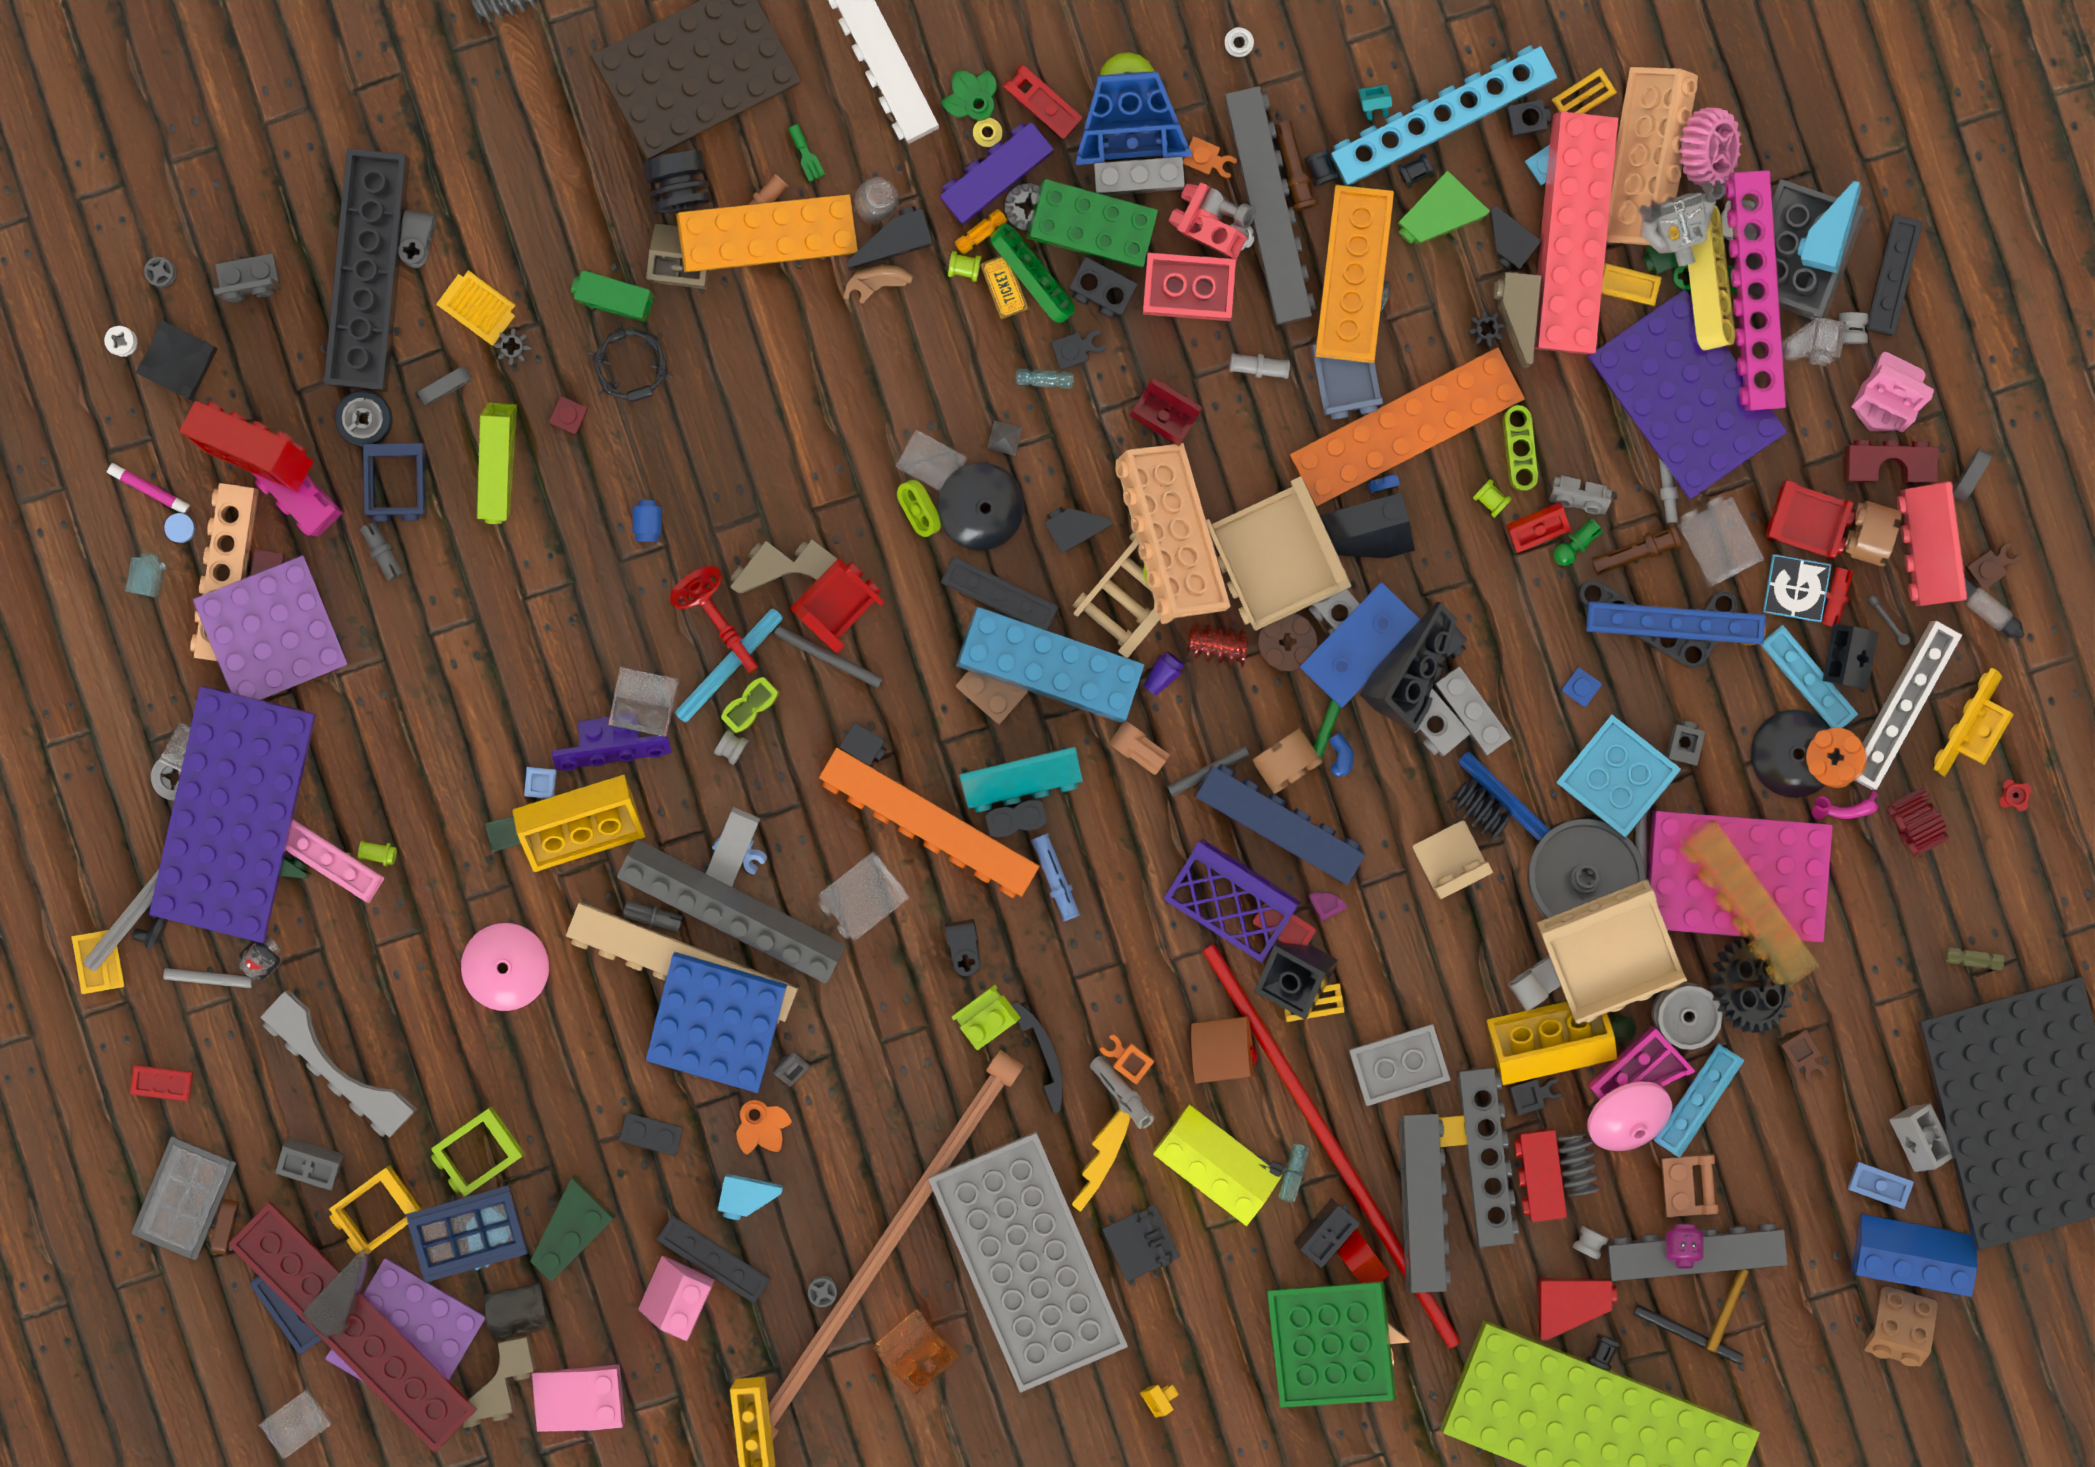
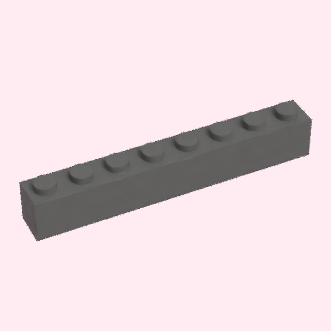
[1224,86,1316,326]
[617,839,847,984]

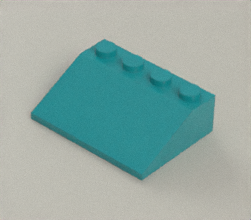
[959,747,1083,813]

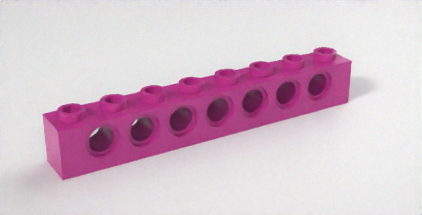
[1725,170,1786,411]

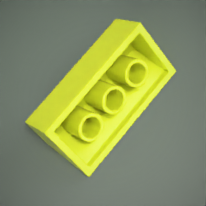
[1153,1104,1282,1226]

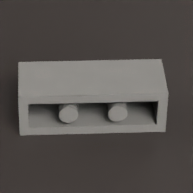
[1094,157,1185,196]
[1433,666,1511,755]

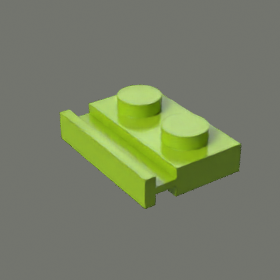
[952,985,1021,1051]

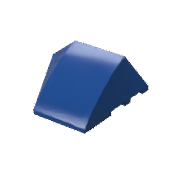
[1075,71,1192,165]

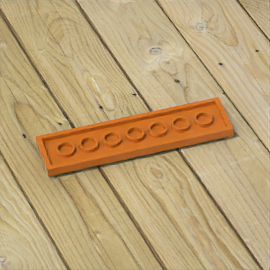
[1289,347,1525,507]

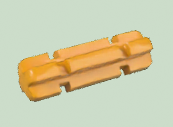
[955,209,1007,254]

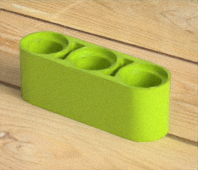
[1502,405,1538,492]

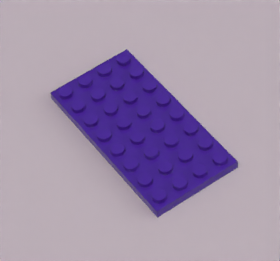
[149,686,316,943]

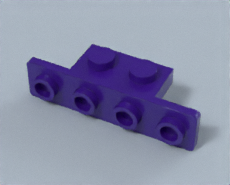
[551,713,672,771]

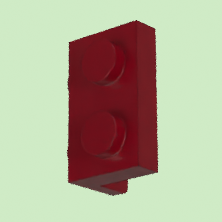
[1130,378,1202,446]

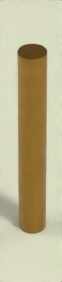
[1705,1269,1749,1353]

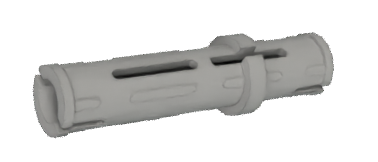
[1090,1056,1154,1129]

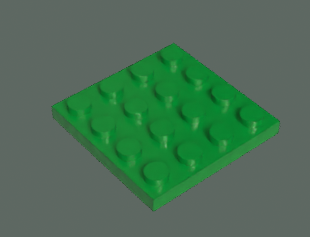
[1267,1281,1396,1408]

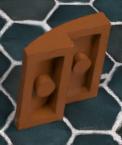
[1191,1016,1254,1084]

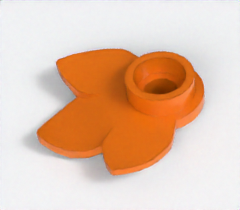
[736,1100,792,1154]

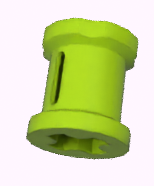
[948,251,981,282]
[1473,479,1512,517]

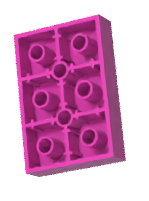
[1647,811,1833,942]

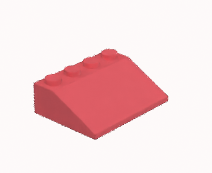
[1897,482,1967,607]

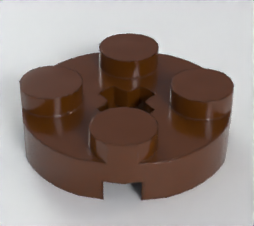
[1258,613,1317,671]

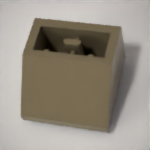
[646,224,709,289]

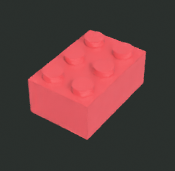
[1143,253,1236,321]

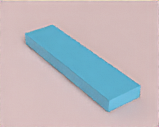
[1760,625,1858,728]
[1654,1043,1745,1158]

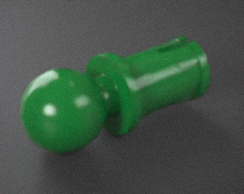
[1553,518,1604,566]

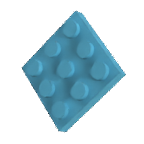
[1556,715,1681,839]

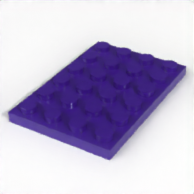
[1588,289,1787,500]

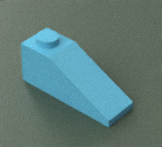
[1798,181,1861,273]

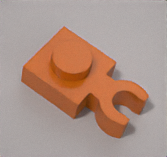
[1183,136,1237,179]

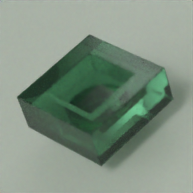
[485,816,521,852]

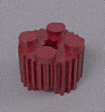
[1886,787,1949,857]

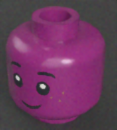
[1666,1224,1704,1269]

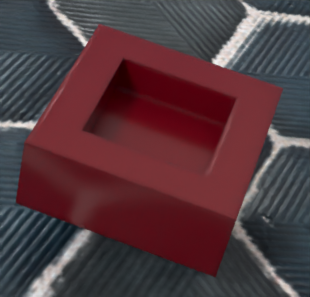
[549,396,589,435]

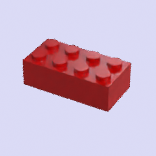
[179,401,314,492]

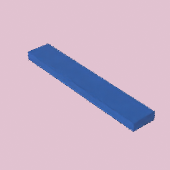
[1586,602,1766,645]

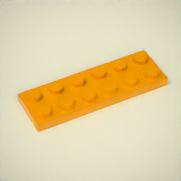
[1316,185,1394,363]
[676,194,858,273]

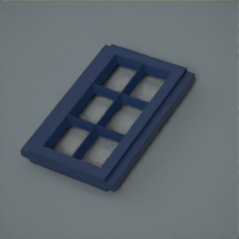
[406,1185,528,1283]

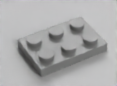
[1348,1024,1450,1106]

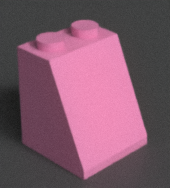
[638,1255,715,1341]

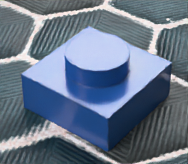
[1560,667,1602,708]

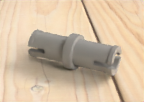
[1229,353,1290,379]

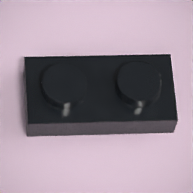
[619,1112,684,1156]

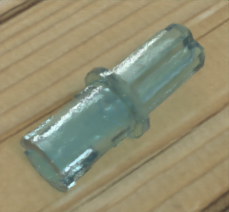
[1279,1143,1311,1202]

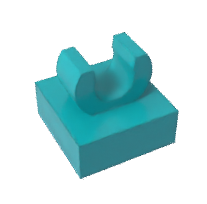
[1358,84,1392,120]

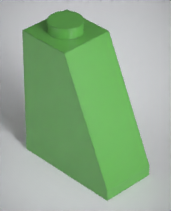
[1397,171,1490,245]

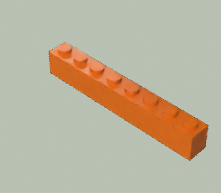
[819,747,1040,898]

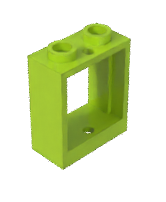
[431,1106,525,1197]

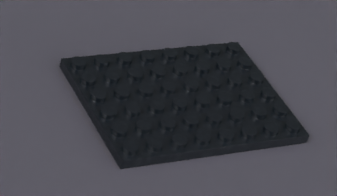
[1917,977,2095,1250]

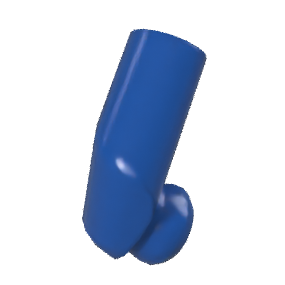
[1329,732,1354,777]

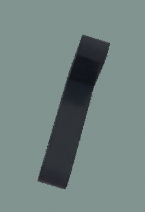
[1577,581,1737,668]

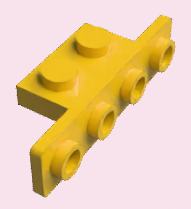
[1934,668,2014,777]

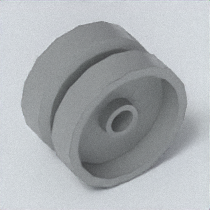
[1651,982,1722,1050]

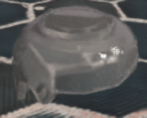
[853,177,899,224]

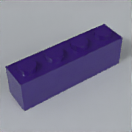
[940,122,1054,226]

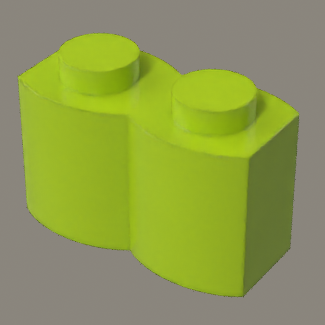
[721,677,779,733]

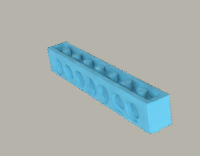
[1330,45,1557,186]

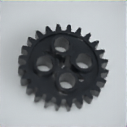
[1710,937,1794,1033]

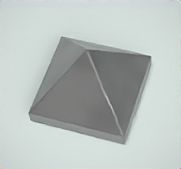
[987,420,1022,456]
[773,1052,810,1087]

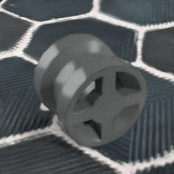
[144,257,177,288]
[808,1276,838,1307]

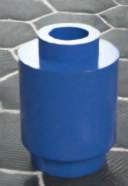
[632,500,662,542]

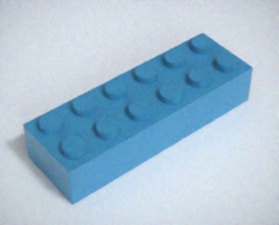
[956,607,1144,723]

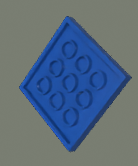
[646,952,787,1093]

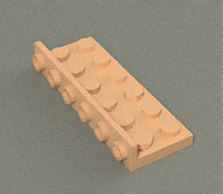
[1606,67,1698,245]
[1115,443,1231,624]

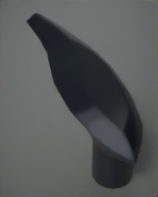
[133,917,168,949]

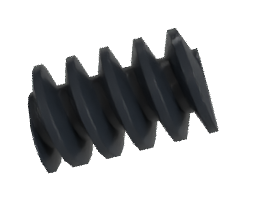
[1446,778,1512,842]

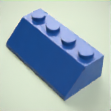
[1850,1214,1977,1297]

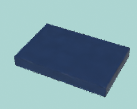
[249,1276,322,1355]

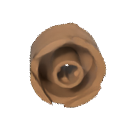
[1845,501,1901,567]
[1252,728,1323,794]

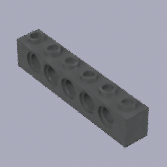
[1457,1066,1519,1247]

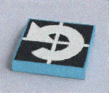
[1762,554,1831,622]

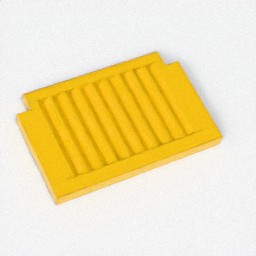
[436,270,516,346]

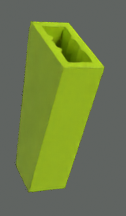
[477,403,517,524]

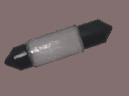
[1963,575,2024,638]

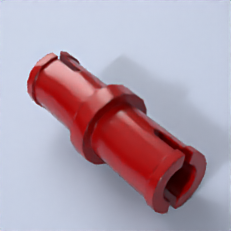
[1821,567,1854,627]

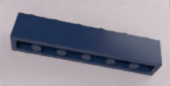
[1193,764,1365,885]

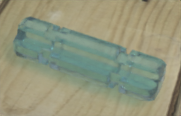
[1016,369,1074,389]

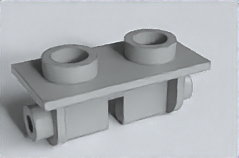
[1548,475,1612,515]

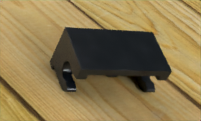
[1294,1198,1360,1268]

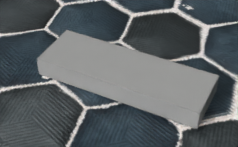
[706,807,760,887]

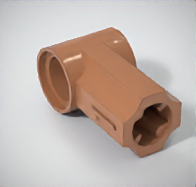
[1108,720,1170,775]

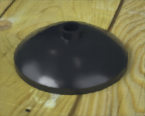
[937,462,1024,550]
[1750,710,1839,798]

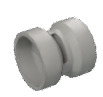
[1838,312,1868,344]

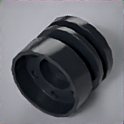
[642,150,712,214]

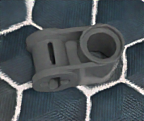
[398,209,436,268]

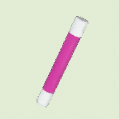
[107,463,190,514]

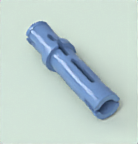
[1031,833,1081,922]

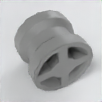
[714,729,749,765]
[1572,1226,1609,1260]

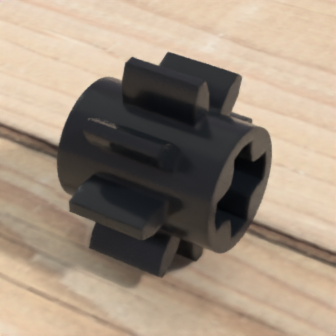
[1468,310,1505,348]

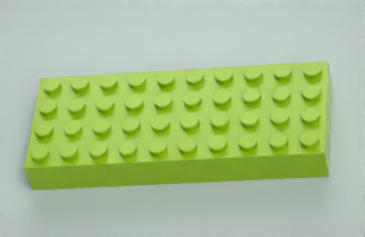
[1440,1320,1760,1467]

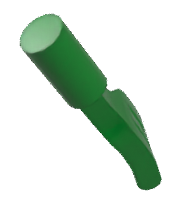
[788,124,825,183]

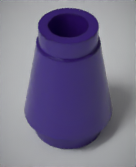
[1143,651,1185,696]

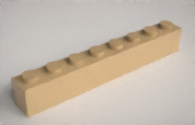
[566,902,799,1024]

